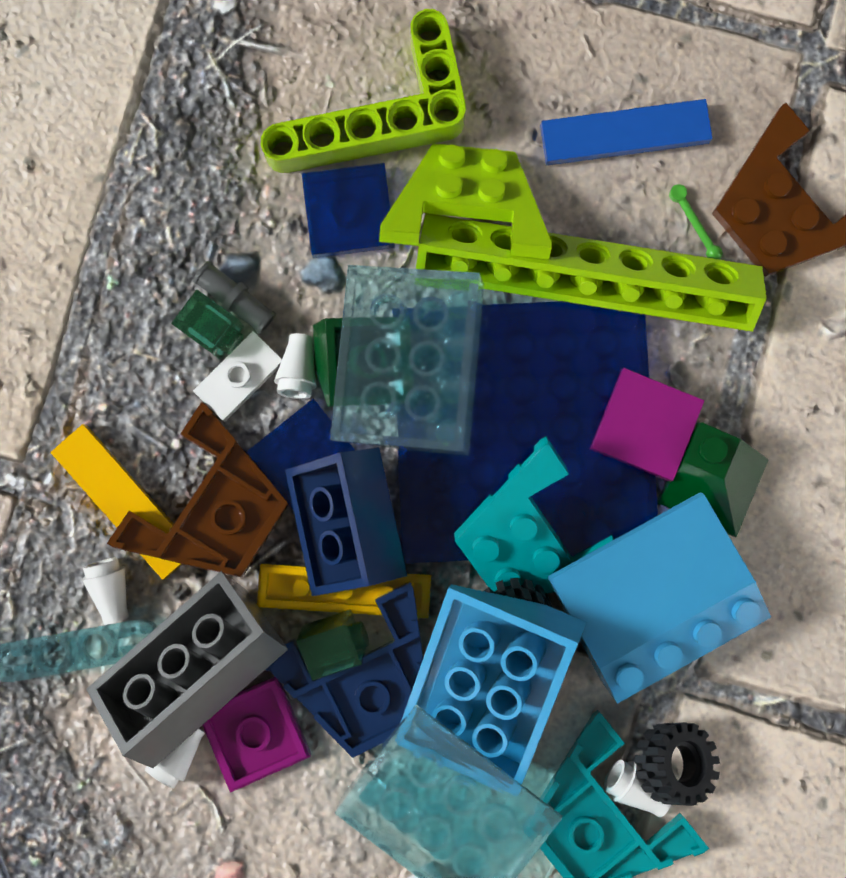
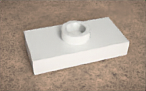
[193,331,282,422]

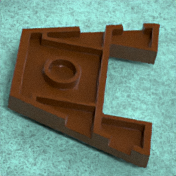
[712,102,846,277]
[107,402,289,578]

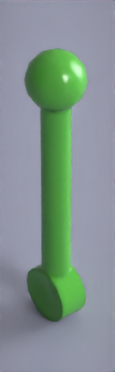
[669,184,723,260]

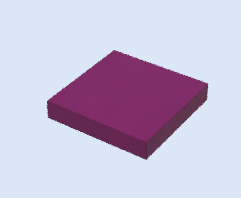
[590,368,705,481]
[202,676,312,793]

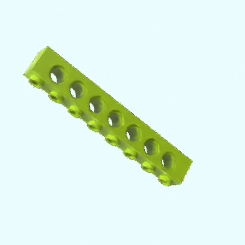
[415,213,766,332]

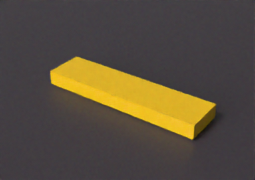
[50,424,182,580]
[257,564,431,618]

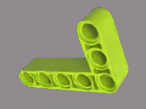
[261,9,466,173]

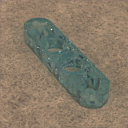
[0,619,158,682]

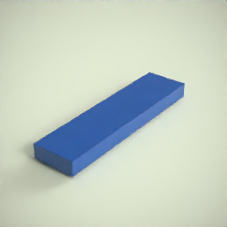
[540,99,713,166]

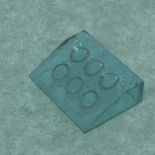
[330,265,484,456]
[335,704,562,878]

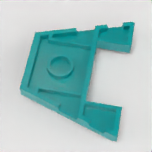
[454,436,615,594]
[523,710,709,878]

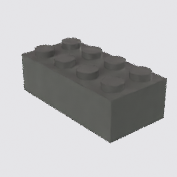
[86,571,288,768]

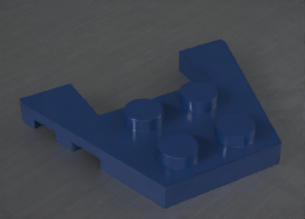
[266,581,423,758]

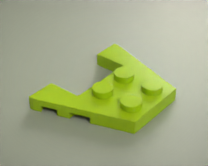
[379,143,552,259]

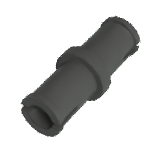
[193,261,276,334]

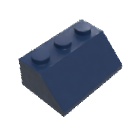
[285,447,407,596]

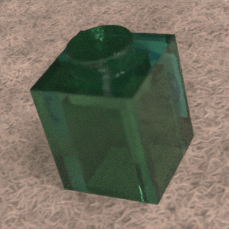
[171,289,245,360]
[296,609,369,681]

